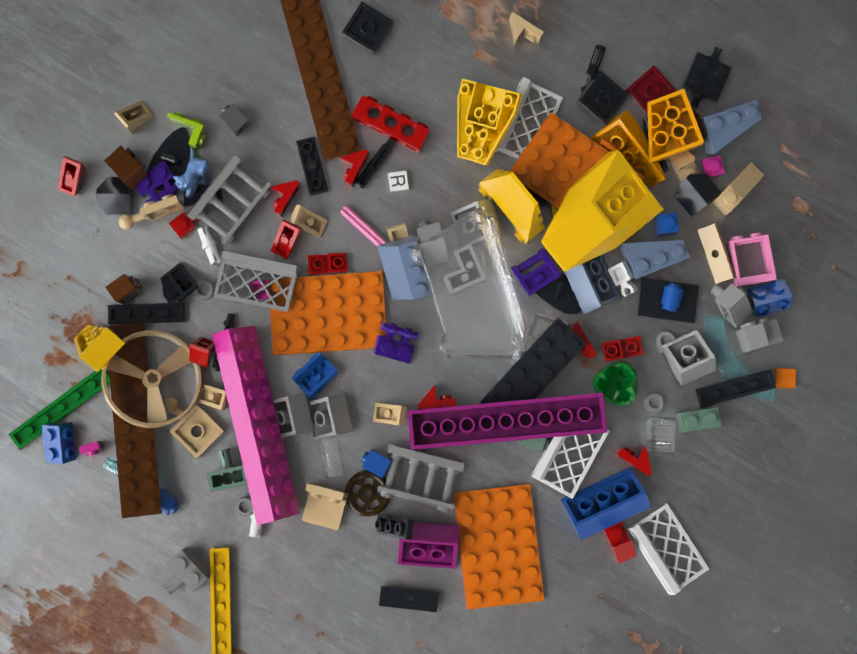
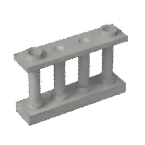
[186,155,271,245]
[378,444,465,513]

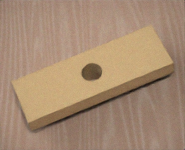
[697,223,735,284]

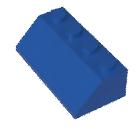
[561,467,651,540]

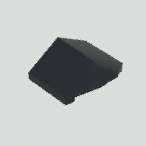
[675,173,721,217]
[96,177,134,215]
[161,262,199,303]

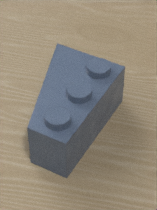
[696,100,762,154]

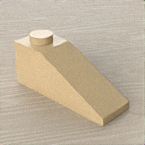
[712,162,764,216]

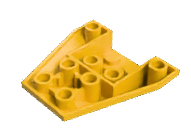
[457,79,522,166]

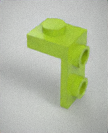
[167,112,206,150]

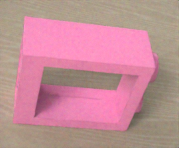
[726,232,777,288]

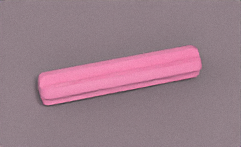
[340,205,387,246]

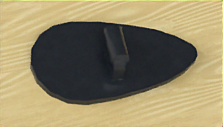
[147,127,190,191]
[527,272,582,315]

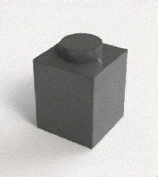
[219,104,251,136]

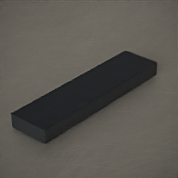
[108,303,186,325]
[695,369,776,408]

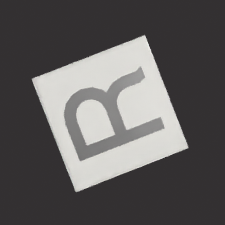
[388,170,409,193]

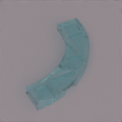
[704,316,776,402]

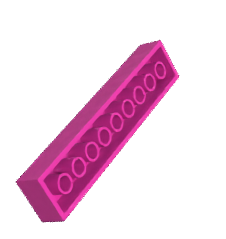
[212,326,300,525]

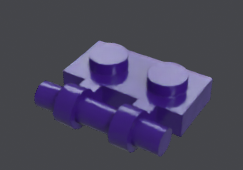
[136,161,179,203]
[372,322,418,364]

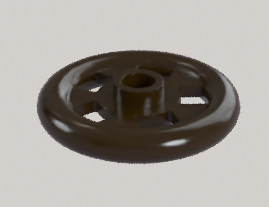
[345,470,390,517]

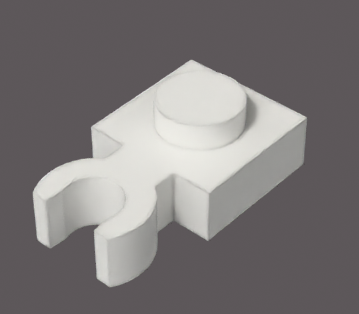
[608,260,637,297]

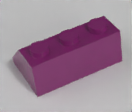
[398,522,459,569]

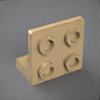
[302,483,349,530]

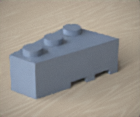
[619,240,690,281]

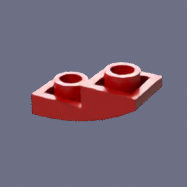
[307,253,348,275]
[601,336,644,362]

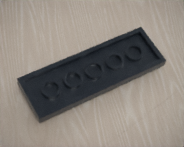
[480,317,587,404]

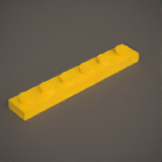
[209,547,232,654]

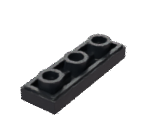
[296,137,329,196]
[375,514,414,540]
[379,586,439,612]

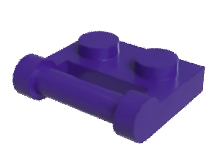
[510,248,561,297]

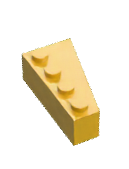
[74,325,125,372]

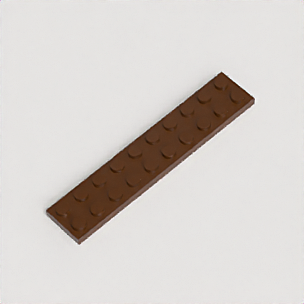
[280,0,361,162]
[105,322,162,519]

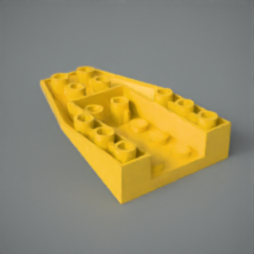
[541,150,664,271]

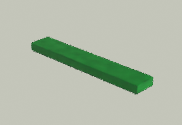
[8,369,110,450]

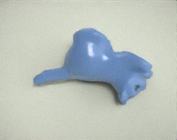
[173,148,211,198]

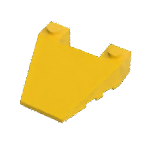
[478,168,545,244]

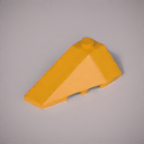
[592,110,666,187]

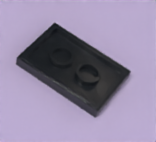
[637,278,699,324]

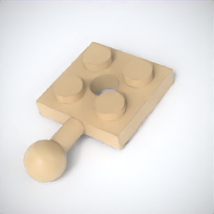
[119,194,185,230]
[163,397,225,459]

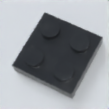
[342,1,394,54]
[577,71,629,125]

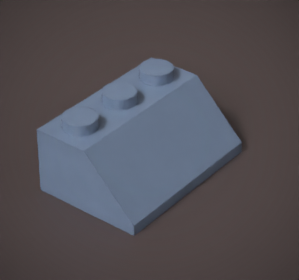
[377,235,431,300]
[564,255,622,314]

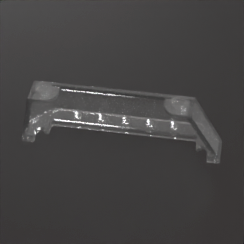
[412,206,526,360]

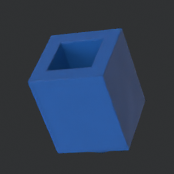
[654,213,679,237]
[361,450,391,478]

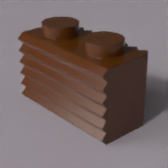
[104,145,148,190]
[105,274,142,305]

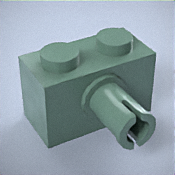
[206,448,247,492]

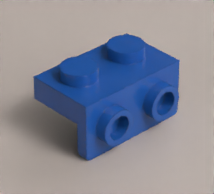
[747,278,793,317]
[292,352,339,399]
[42,422,76,464]

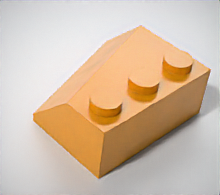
[647,89,704,163]

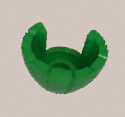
[593,361,638,406]

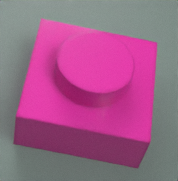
[701,155,725,178]
[250,280,270,301]
[79,441,104,457]

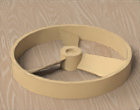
[101,330,201,428]

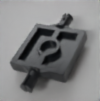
[681,47,732,108]

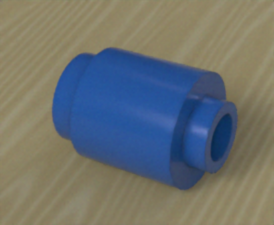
[661,283,684,312]
[160,489,179,516]

